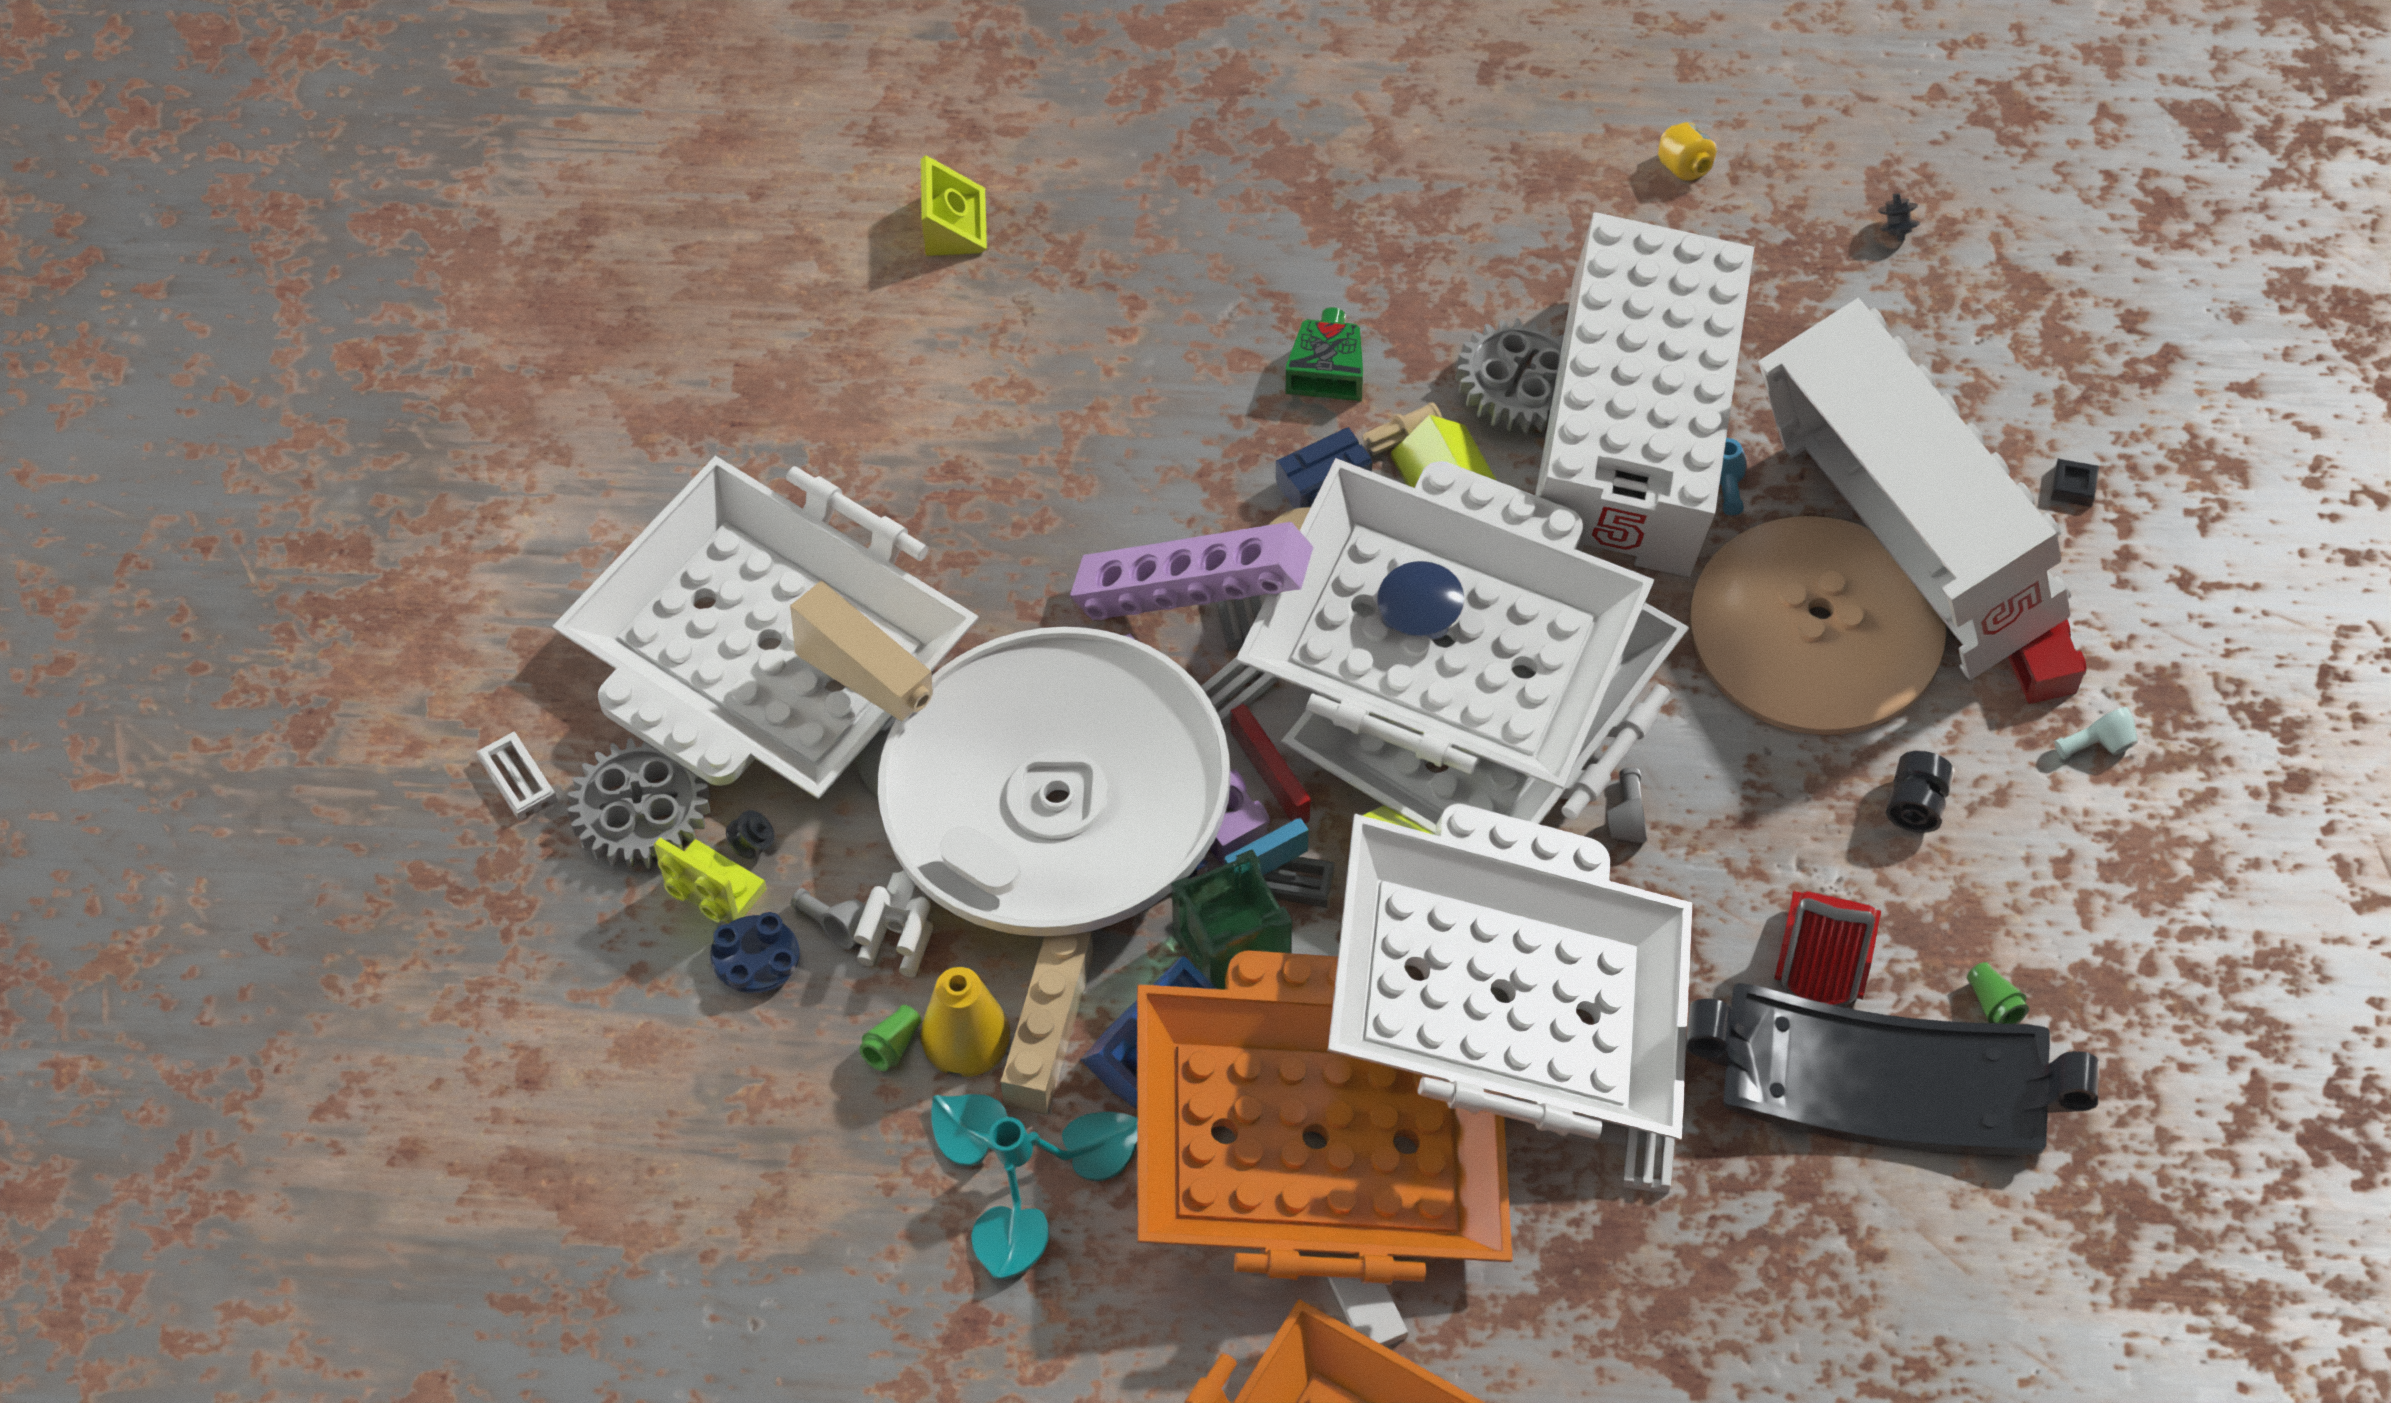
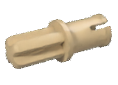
[1362,402,1442,455]

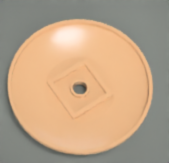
[1690,516,1946,735]

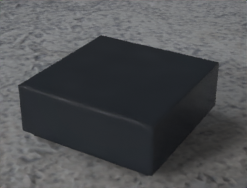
[2050,458,2099,507]

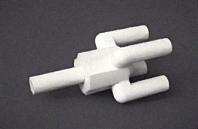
[853,870,933,977]

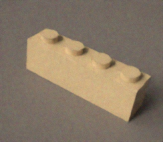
[1001,932,1094,1115]

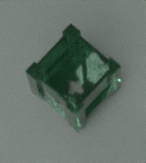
[1171,849,1292,990]

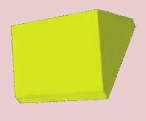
[921,155,987,256]
[1391,415,1497,488]

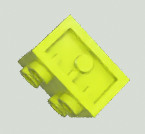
[654,837,767,923]

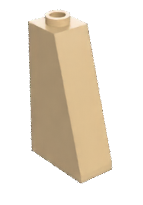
[790,580,933,721]

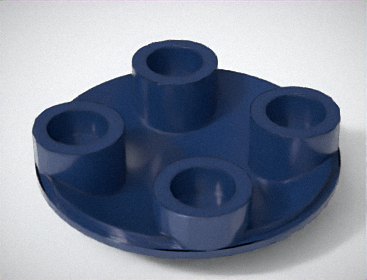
[1377,561,1464,639]
[710,912,800,993]

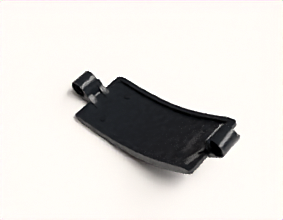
[1686,983,2099,1155]

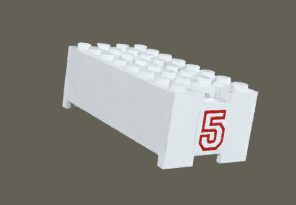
[1535,212,1754,577]
[1758,297,2071,681]

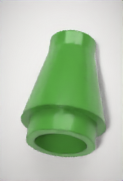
[1967,962,2029,1024]
[859,1005,922,1071]

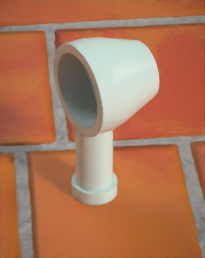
[2054,707,2138,760]

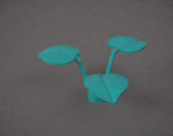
[931,1094,1137,1280]

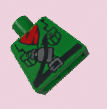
[1285,307,1363,401]

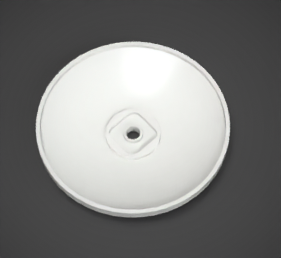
[878,627,1231,936]

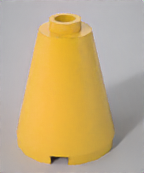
[920,967,1010,1077]

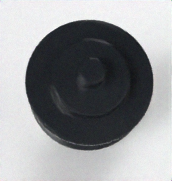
[1878,193,1920,241]
[726,810,775,859]

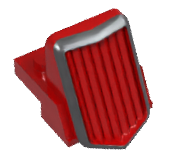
[1774,891,1881,1006]

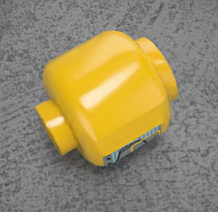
[1658,122,1717,181]

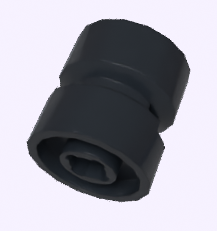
[1885,751,1955,833]

